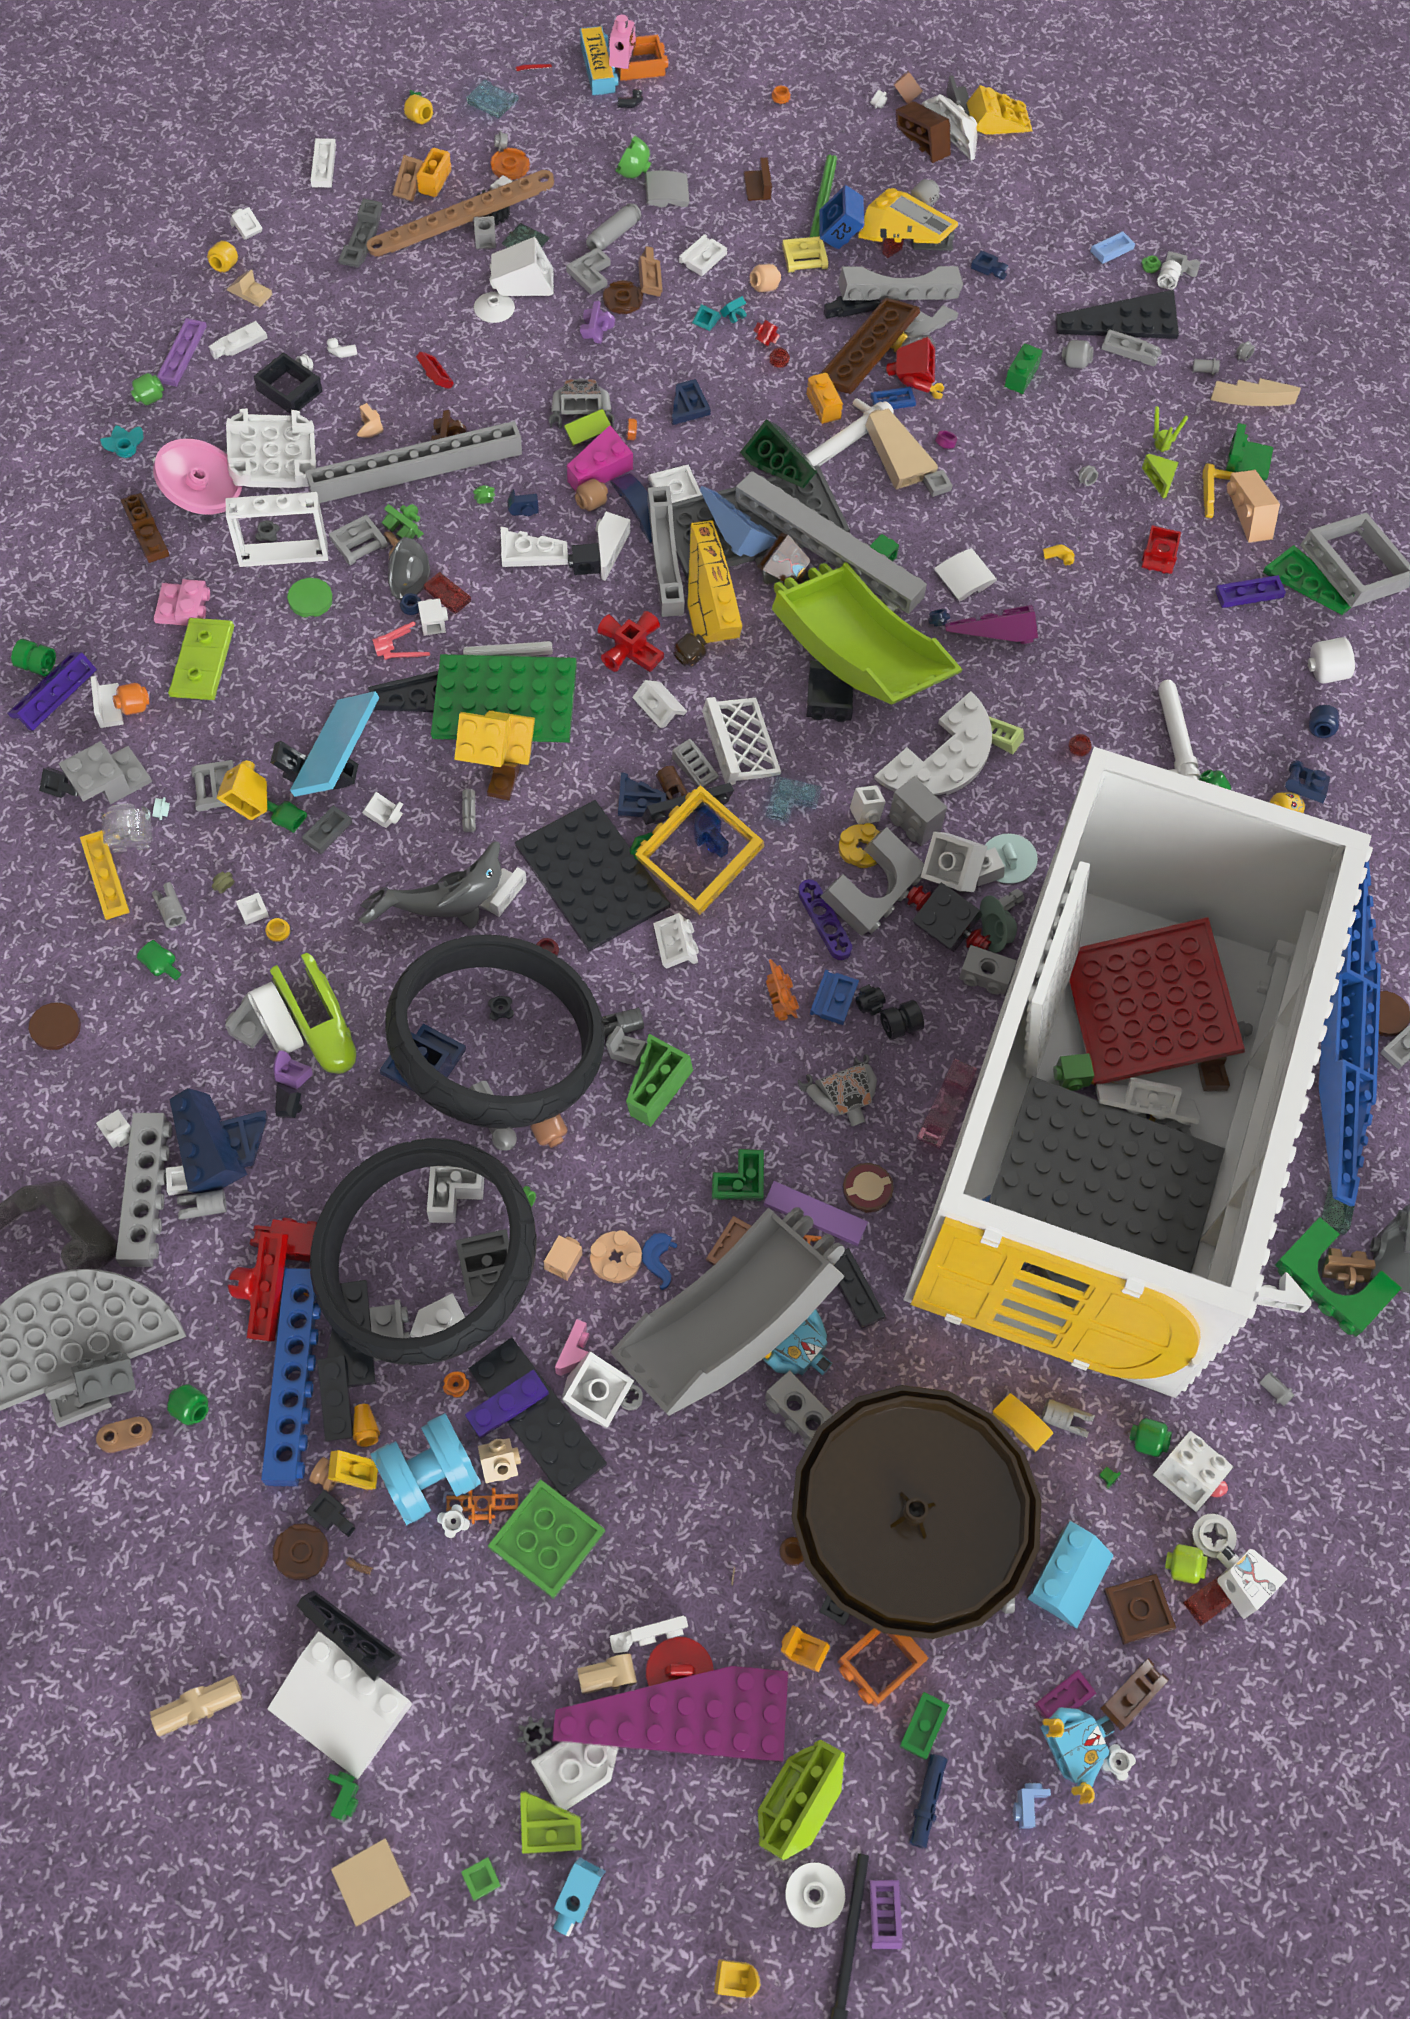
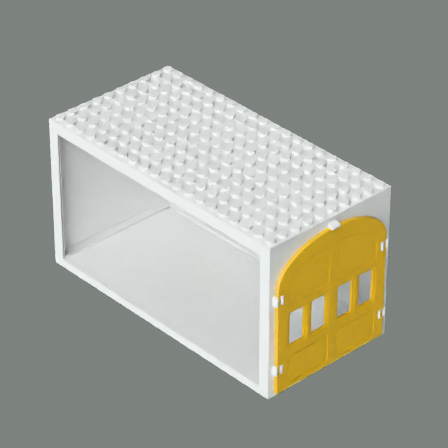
[903,747,1373,1398]

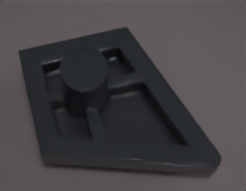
[275,1082,302,1118]

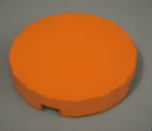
[490,148,530,180]

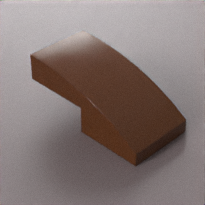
[1198,1057,1230,1091]

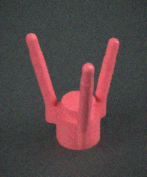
[372,622,430,660]

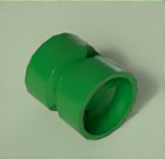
[11,639,56,677]

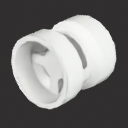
[1157,260,1181,290]

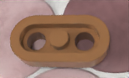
[96,1417,153,1453]

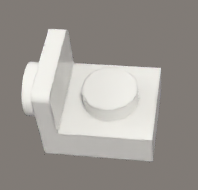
[230,207,262,240]
[96,1109,131,1149]

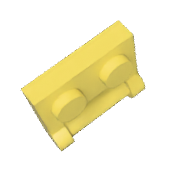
[782,236,828,273]

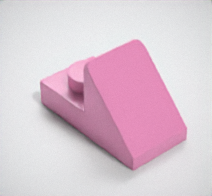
[555,1319,589,1376]

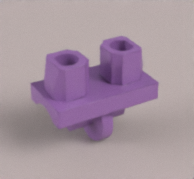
[580,301,615,343]

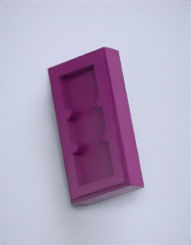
[1034,1669,1097,1719]

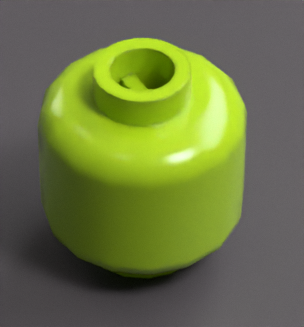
[1165,1544,1208,1584]

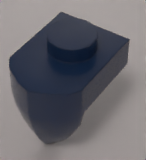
[507,489,539,516]

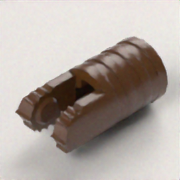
[656,766,688,800]

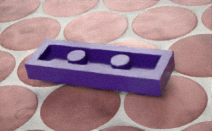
[1215,575,1286,608]
[465,1369,549,1439]

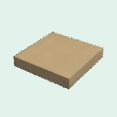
[331,1838,411,1927]

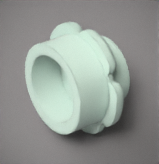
[153,797,170,820]

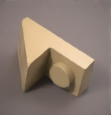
[227,270,272,307]

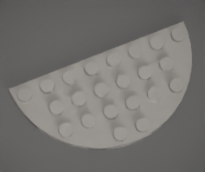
[0,1269,186,1411]

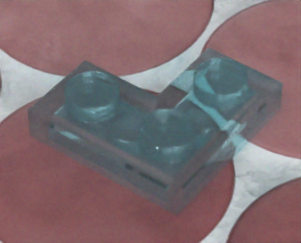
[766,776,822,823]

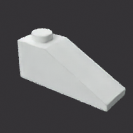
[595,512,630,581]

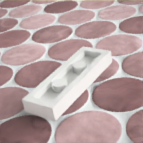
[311,138,336,188]

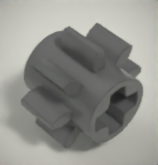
[517,1716,552,1755]

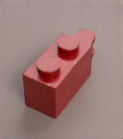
[249,1218,317,1263]

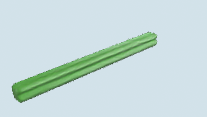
[810,155,837,237]

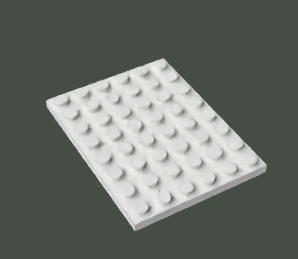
[1023,861,1090,1079]

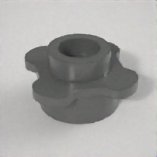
[255,520,280,542]

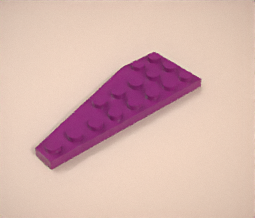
[552,1666,788,1762]

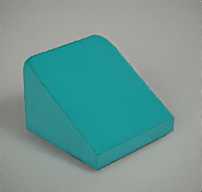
[692,304,721,331]

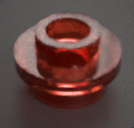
[769,348,790,368]

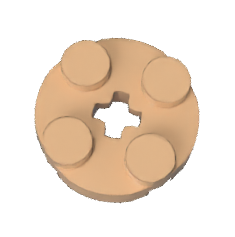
[590,1230,642,1283]

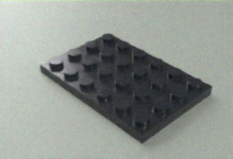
[515,800,671,952]

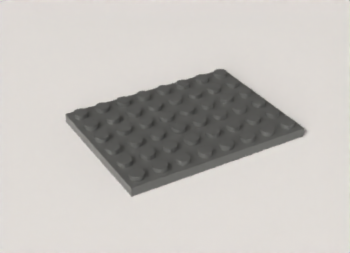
[988,1076,1225,1273]

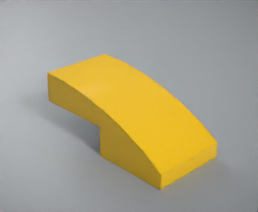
[993,1393,1053,1452]

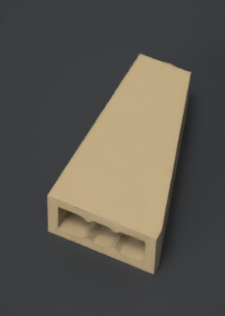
[865,408,938,489]

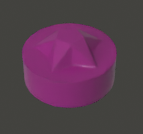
[935,430,958,449]

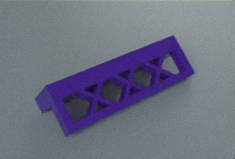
[7,652,97,731]

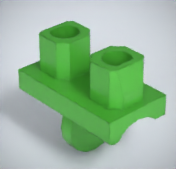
[382,504,424,539]

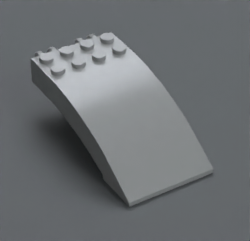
[610,1207,845,1416]

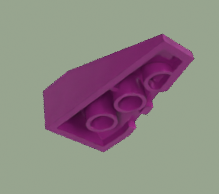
[945,605,1038,644]

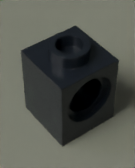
[568,543,600,575]

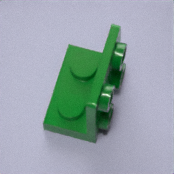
[1225,423,1273,481]

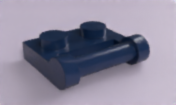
[1285,760,1330,804]

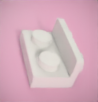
[653,913,699,968]

